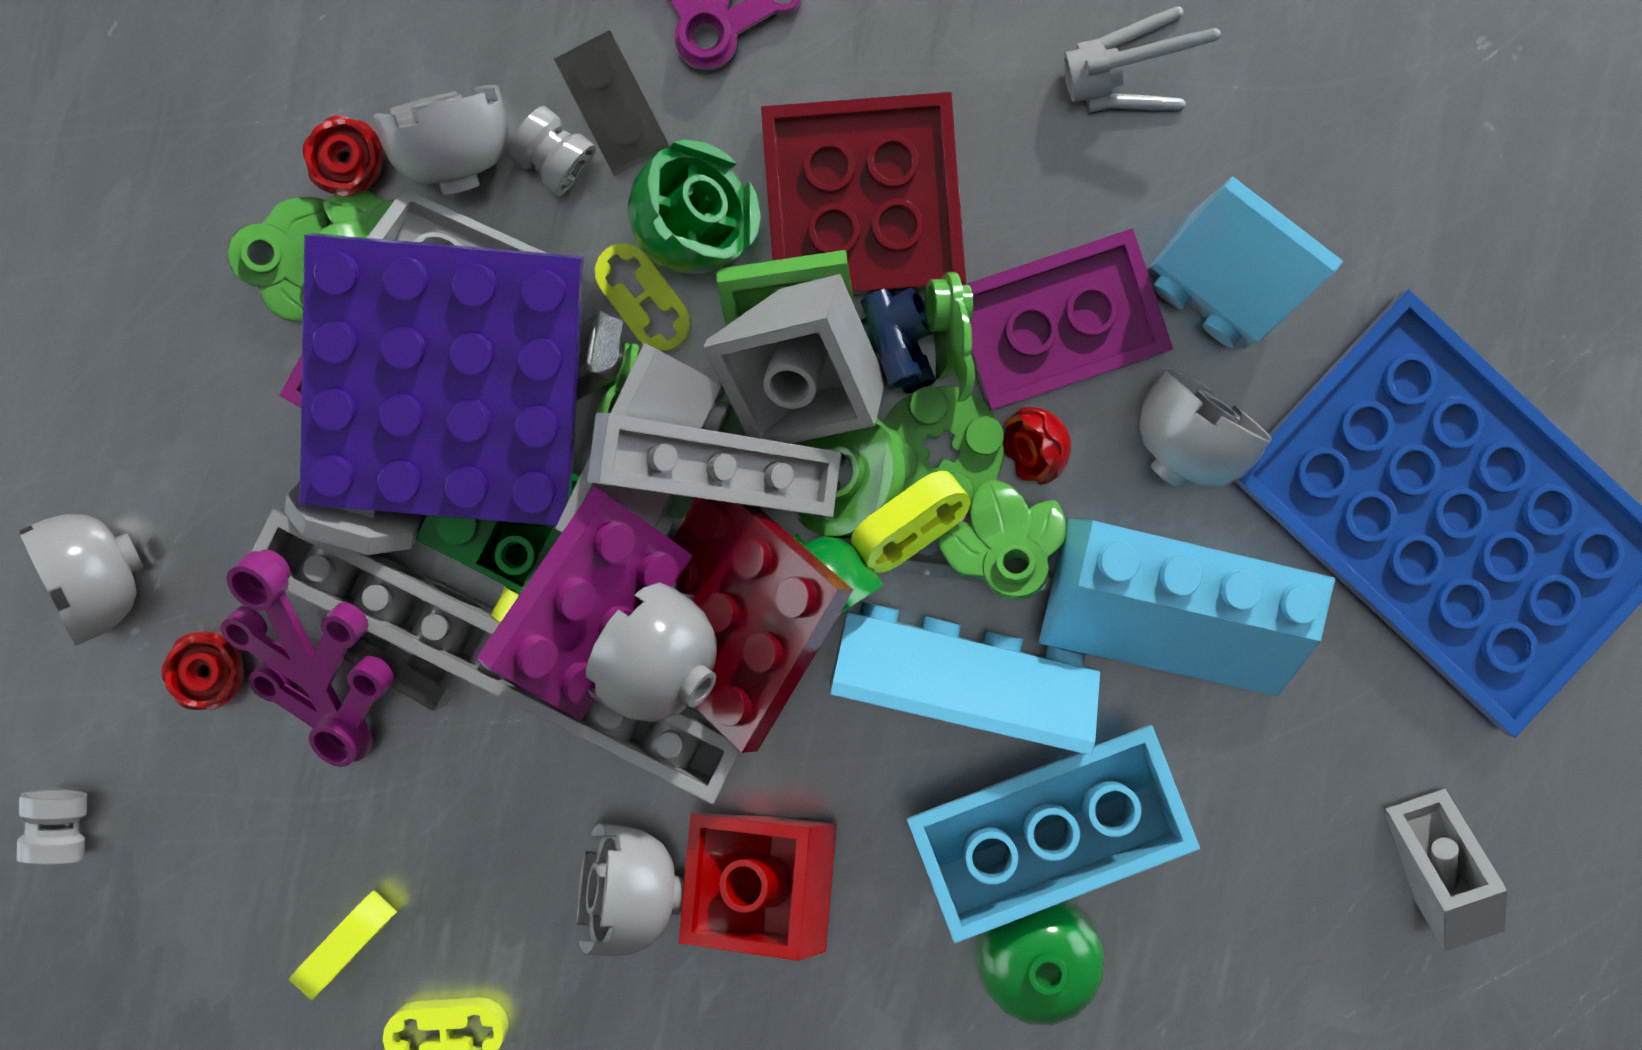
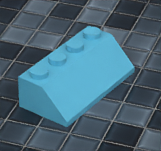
[1039,517,1335,696]
[830,602,1100,756]
[907,725,1200,944]

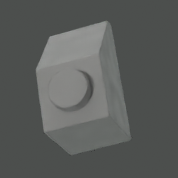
[1386,789,1508,952]

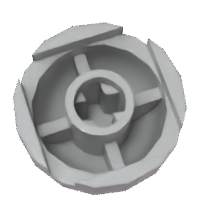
[373,84,508,195]
[1139,367,1272,488]
[19,514,144,646]
[585,582,717,722]
[577,823,684,956]

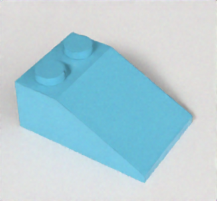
[1147,176,1343,348]

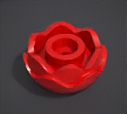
[302,115,384,196]
[1003,407,1071,485]
[161,632,244,710]

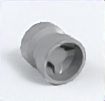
[506,106,596,196]
[16,790,87,865]

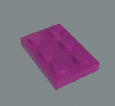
[964,228,1173,411]
[476,486,693,721]

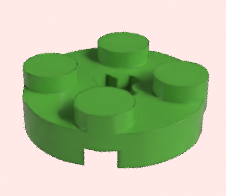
[883,386,1004,503]
[792,418,905,538]

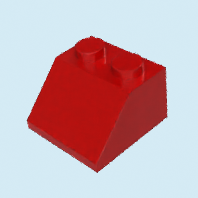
[678,813,837,961]

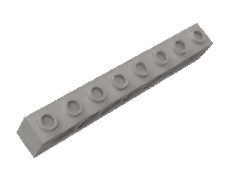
[251,510,740,804]

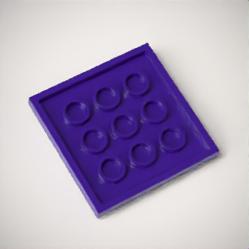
[300,233,584,526]

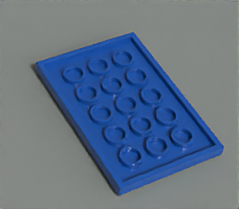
[1234,289,1642,738]

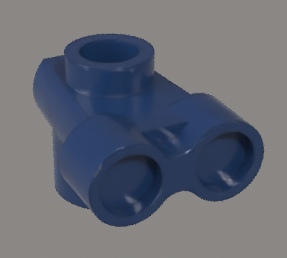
[860,287,936,394]

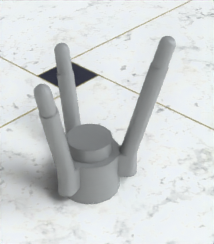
[1064,6,1221,112]

